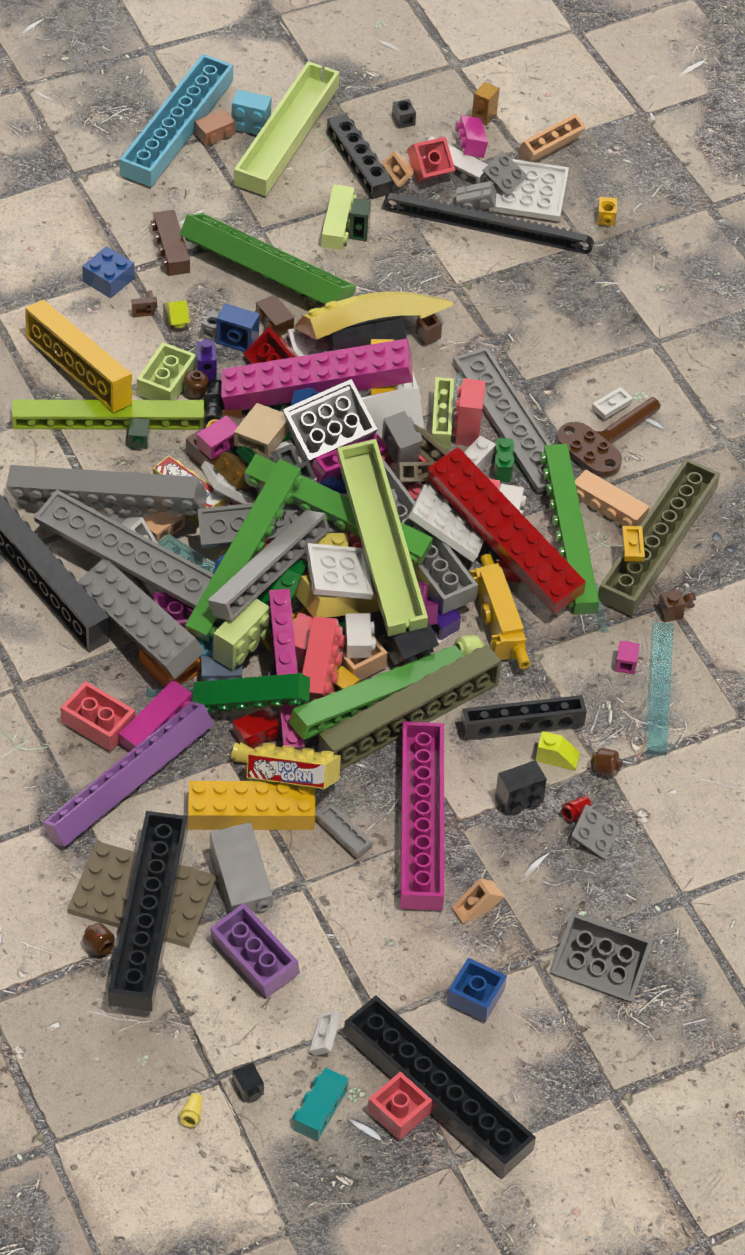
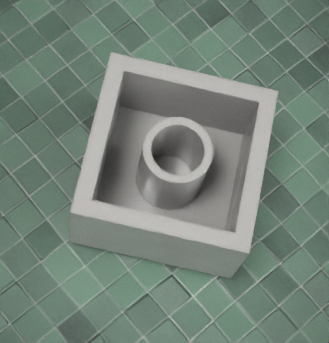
[382,411,423,463]

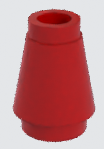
[561,796,591,822]

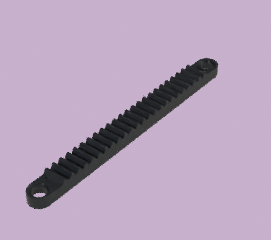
[383,193,594,254]

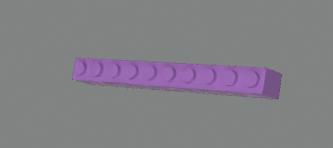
[43,702,214,847]

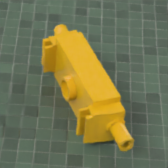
[470,554,531,669]

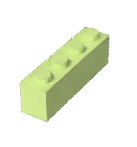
[321,184,357,250]
[432,377,454,450]

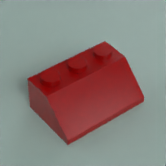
[244,327,299,364]

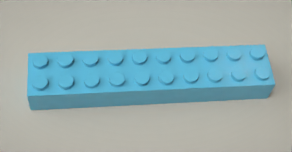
[119,54,234,187]

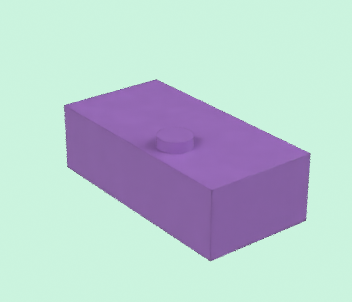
[210,903,300,999]

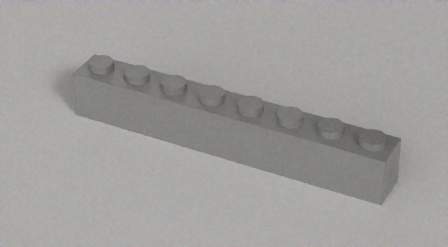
[208,510,330,621]

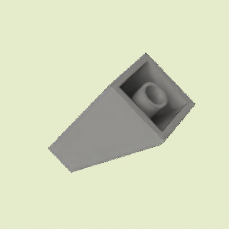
[209,822,273,913]

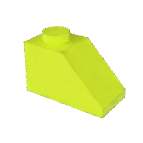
[164,300,190,328]
[536,731,580,771]

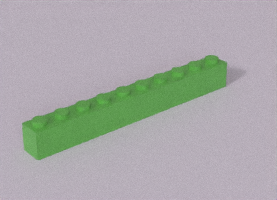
[540,444,599,615]
[245,454,433,565]
[185,459,303,642]
[289,645,465,740]

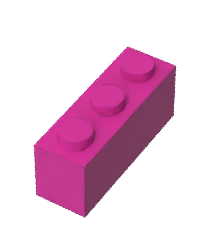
[455,115,488,158]

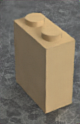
[234,403,290,458]

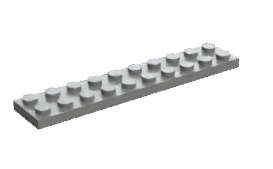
[453,347,551,493]
[34,489,214,609]
[197,489,397,548]

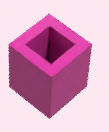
[615,641,640,675]

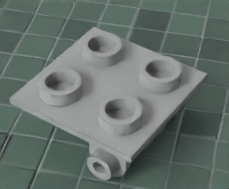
[482,150,528,196]
[570,804,620,860]

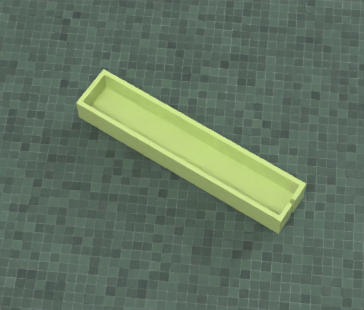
[234,61,340,196]
[337,439,428,636]

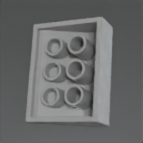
[282,379,378,465]
[550,912,655,1002]

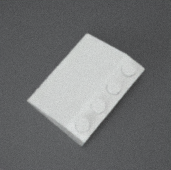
[361,386,424,451]

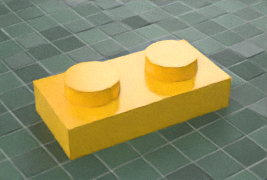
[622,526,645,562]

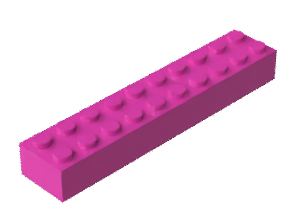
[222,339,413,410]
[400,722,444,910]

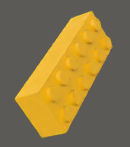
[188,781,315,830]

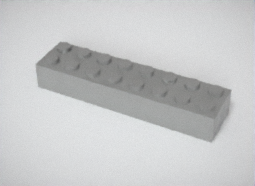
[78,559,205,679]

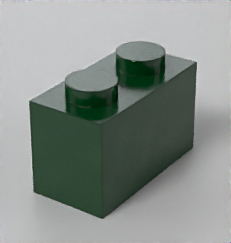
[349,198,372,241]

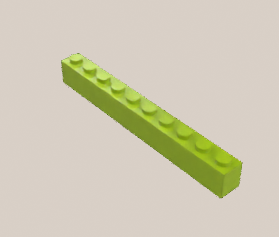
[12,399,204,430]

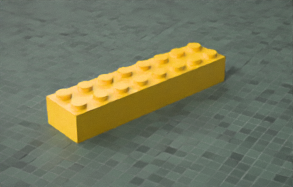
[25,299,133,412]

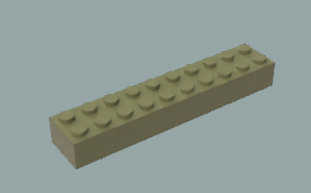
[598,458,720,616]
[318,645,501,771]

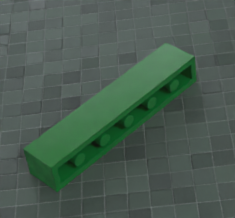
[192,673,310,713]

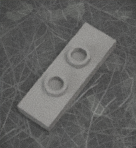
[315,803,373,858]

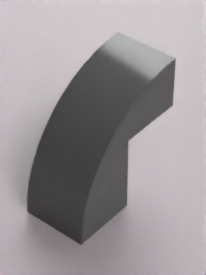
[270,444,316,480]

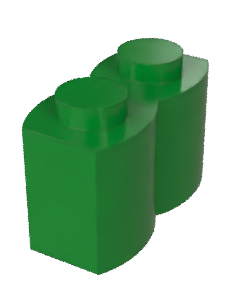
[493,438,515,483]

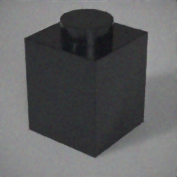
[232,1062,264,1103]

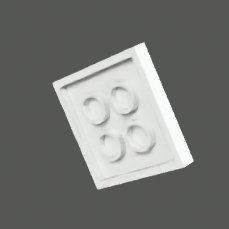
[201,461,259,505]
[305,543,373,599]

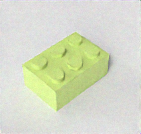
[137,342,196,400]
[213,599,271,670]

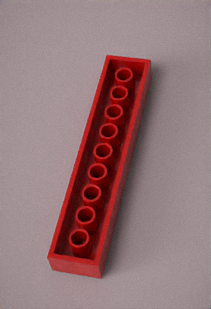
[427,447,586,614]

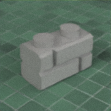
[456,181,497,211]

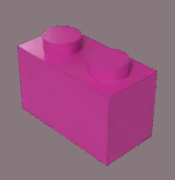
[197,416,238,460]

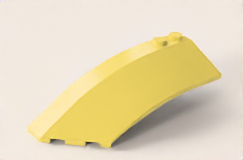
[294,291,453,339]

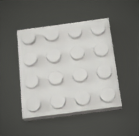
[489,159,569,221]
[408,482,484,562]

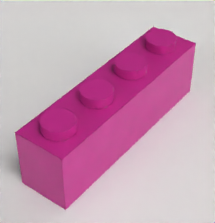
[311,434,388,485]
[119,680,192,751]

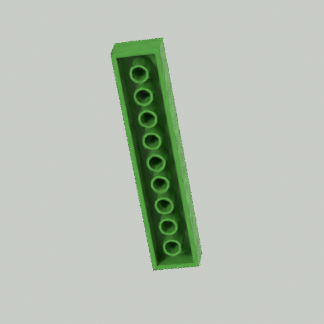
[180,213,356,307]

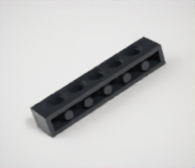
[327,113,393,199]
[461,695,587,739]

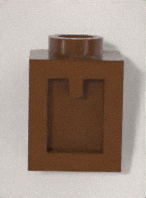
[131,290,158,318]

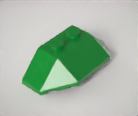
[256,559,308,633]

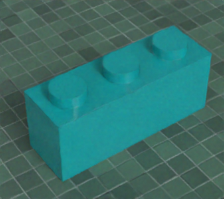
[292,1067,349,1142]

